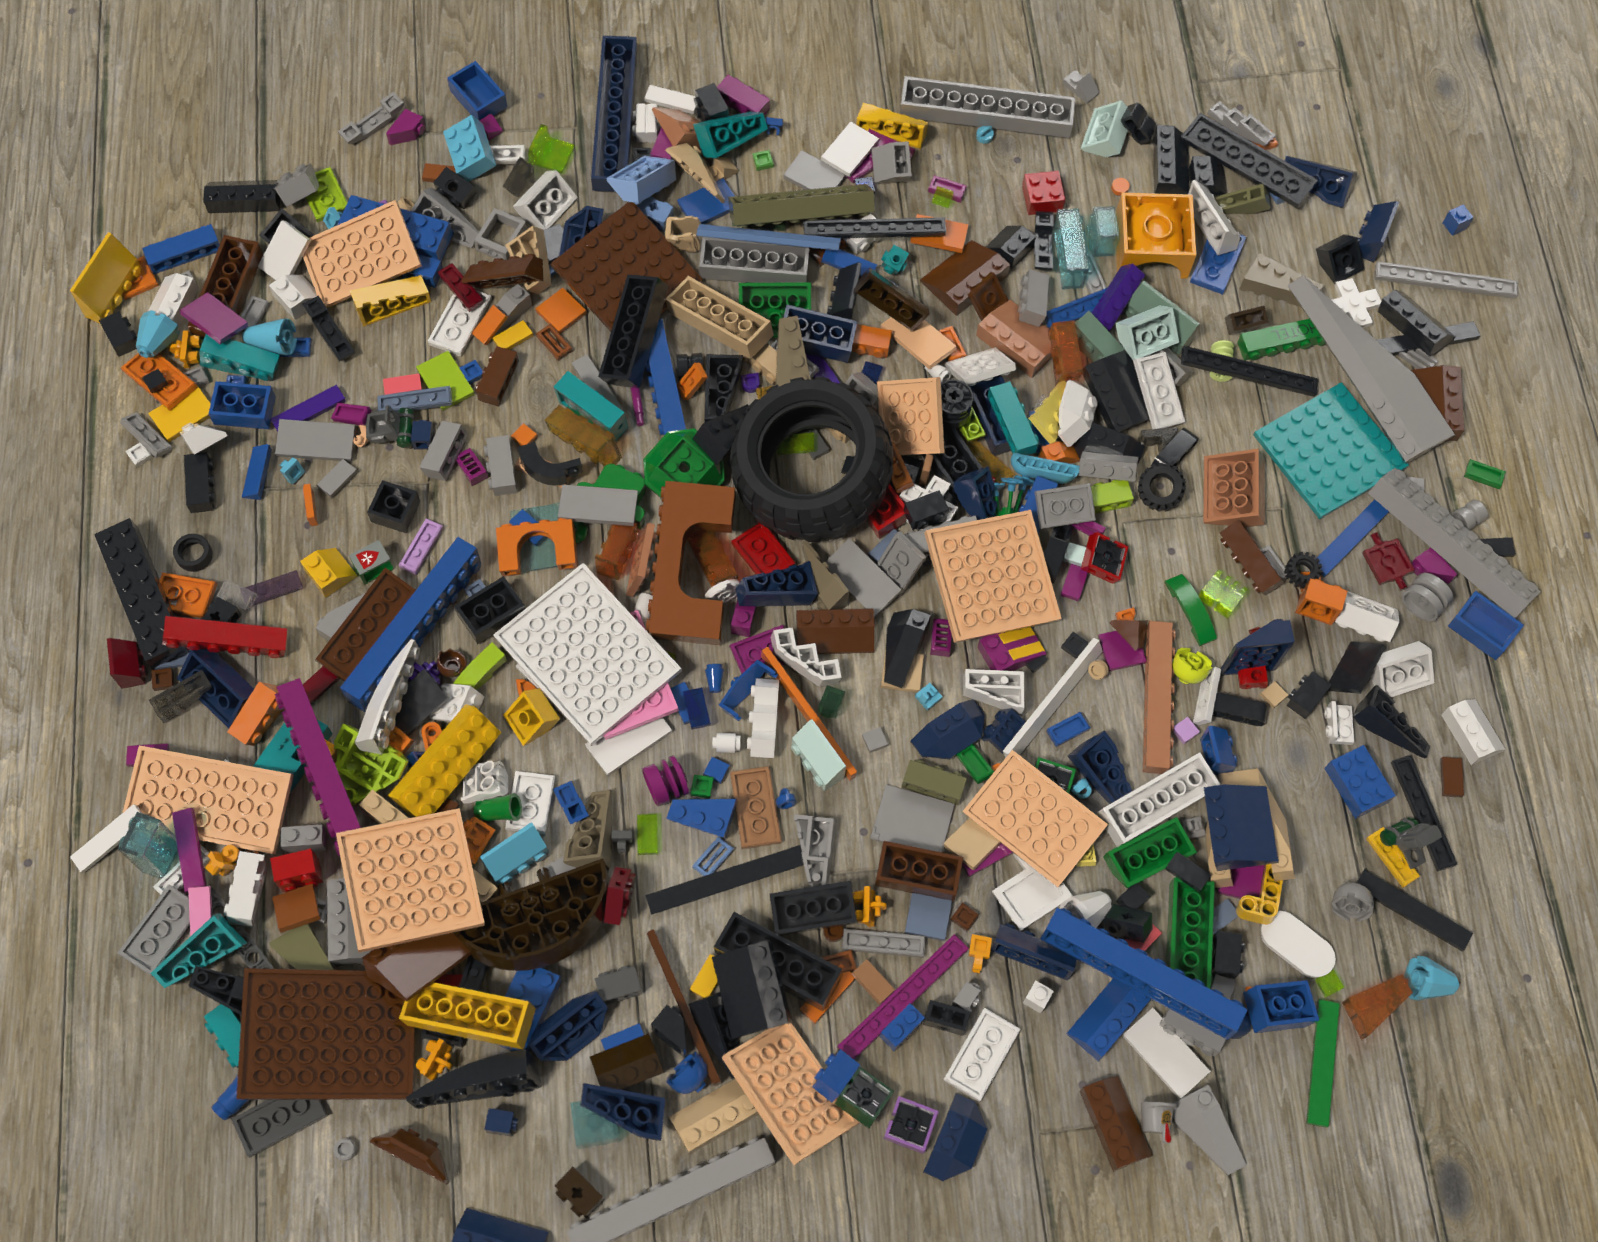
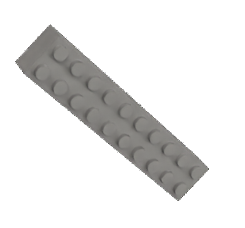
[900,76,1075,138]
[1368,468,1541,618]

